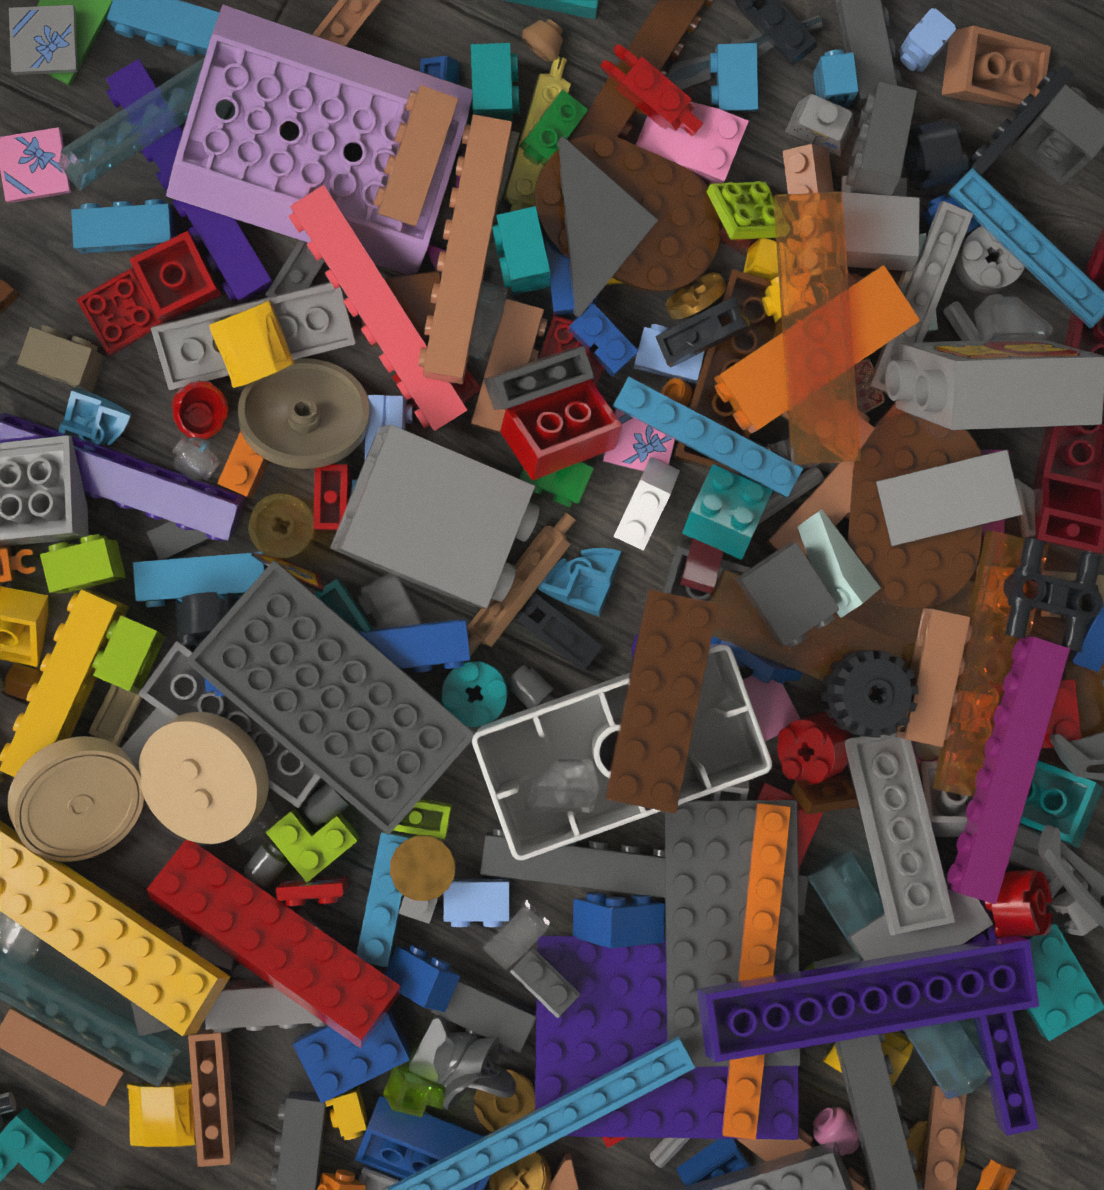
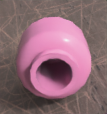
[813,1107,860,1156]

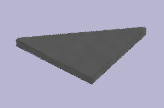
[557,136,658,317]

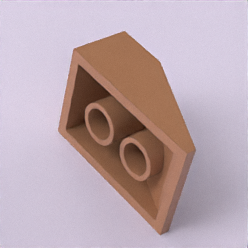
[942,26,1051,108]

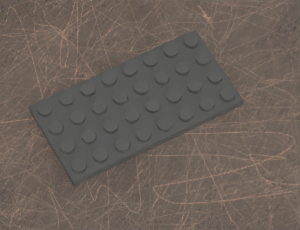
[186,560,475,835]
[664,800,800,1067]

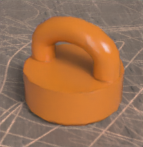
[661,378,693,408]

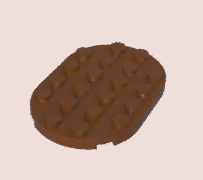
[534,134,721,292]
[848,413,982,608]

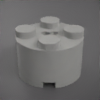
[955,226,1025,294]

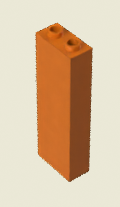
[714,265,920,434]

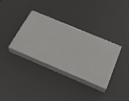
[876,450,1023,546]
[848,873,993,961]

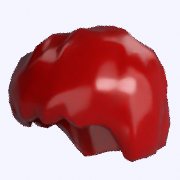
[171,380,229,440]

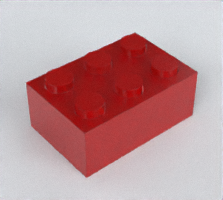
[500,379,623,481]

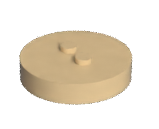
[138,712,269,844]
[8,736,144,862]

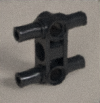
[1003,538,1103,652]

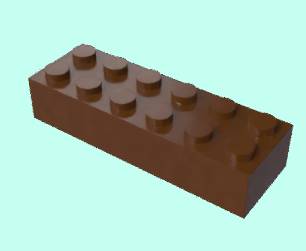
[673,269,785,475]
[605,589,719,814]

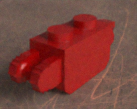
[600,44,703,137]

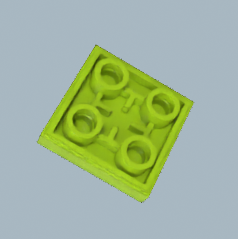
[706,181,790,240]

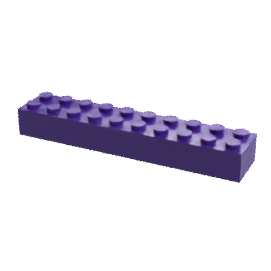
[697,936,1039,1063]

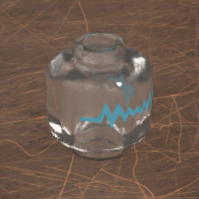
[172,436,222,481]

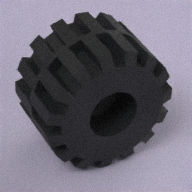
[821,650,919,738]

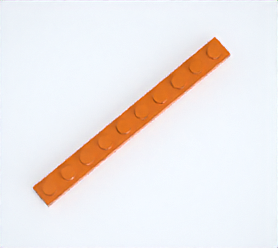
[722,803,791,1140]

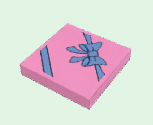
[0,127,72,203]
[603,409,675,472]

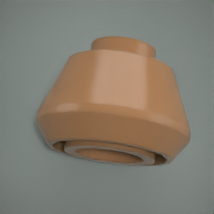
[522,19,564,62]

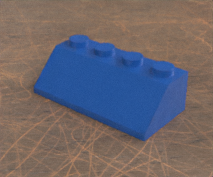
[355,1096,490,1190]

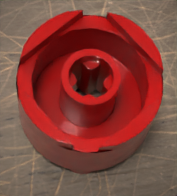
[777,712,852,784]
[985,870,1053,938]

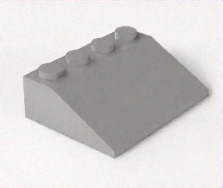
[0,435,89,547]

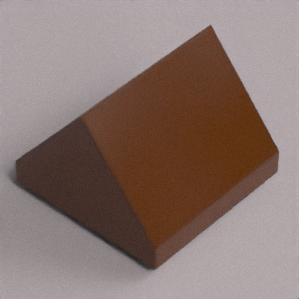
[5,663,43,700]

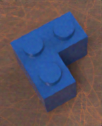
[573,892,665,948]

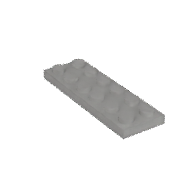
[151,282,357,390]
[844,733,955,936]

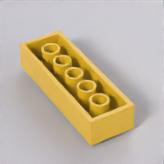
[0,589,130,777]

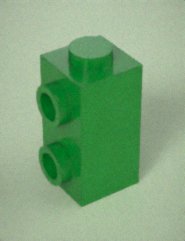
[519,89,588,166]

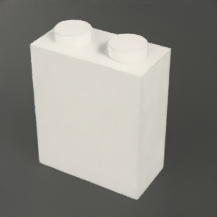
[614,457,680,551]

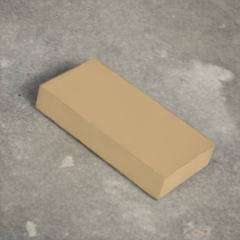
[88,684,143,746]

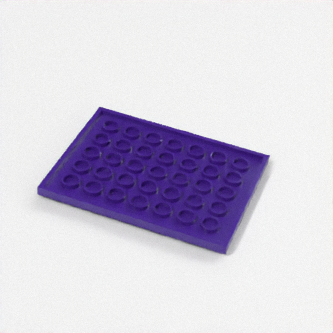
[535,936,798,1140]

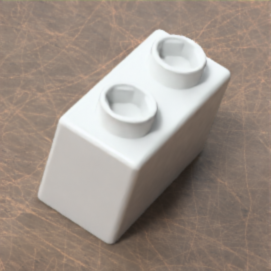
[472,644,772,861]

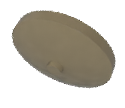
[238,358,369,469]

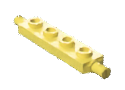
[503,56,571,212]

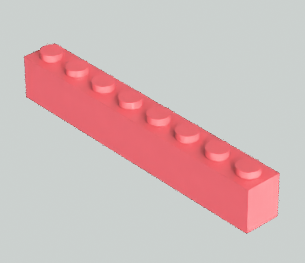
[288,185,467,431]

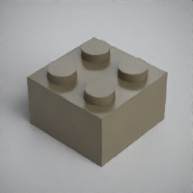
[17,325,105,393]

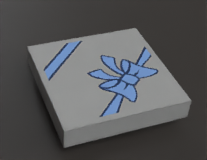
[9,5,78,75]

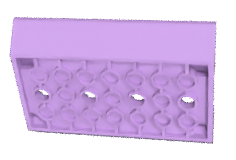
[166,5,473,274]

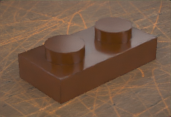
[791,774,859,815]

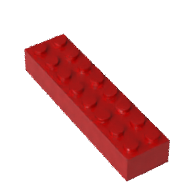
[147,839,401,1048]

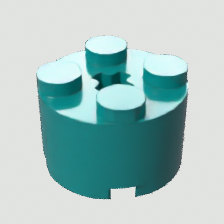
[442,661,508,727]

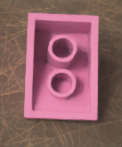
[636,102,748,184]

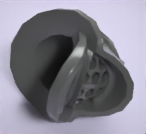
[409,1016,516,1111]

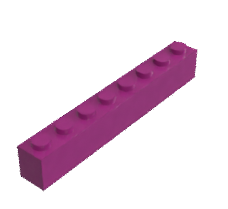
[947,636,1070,904]

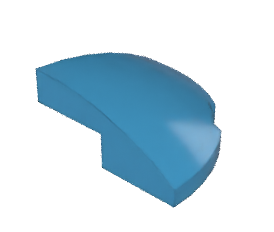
[58,387,132,446]
[538,548,622,617]

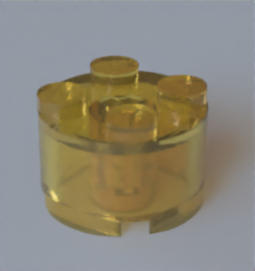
[248,493,318,560]

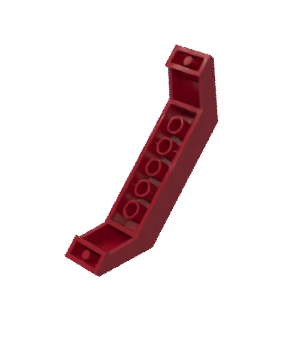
[1034,226,1104,554]

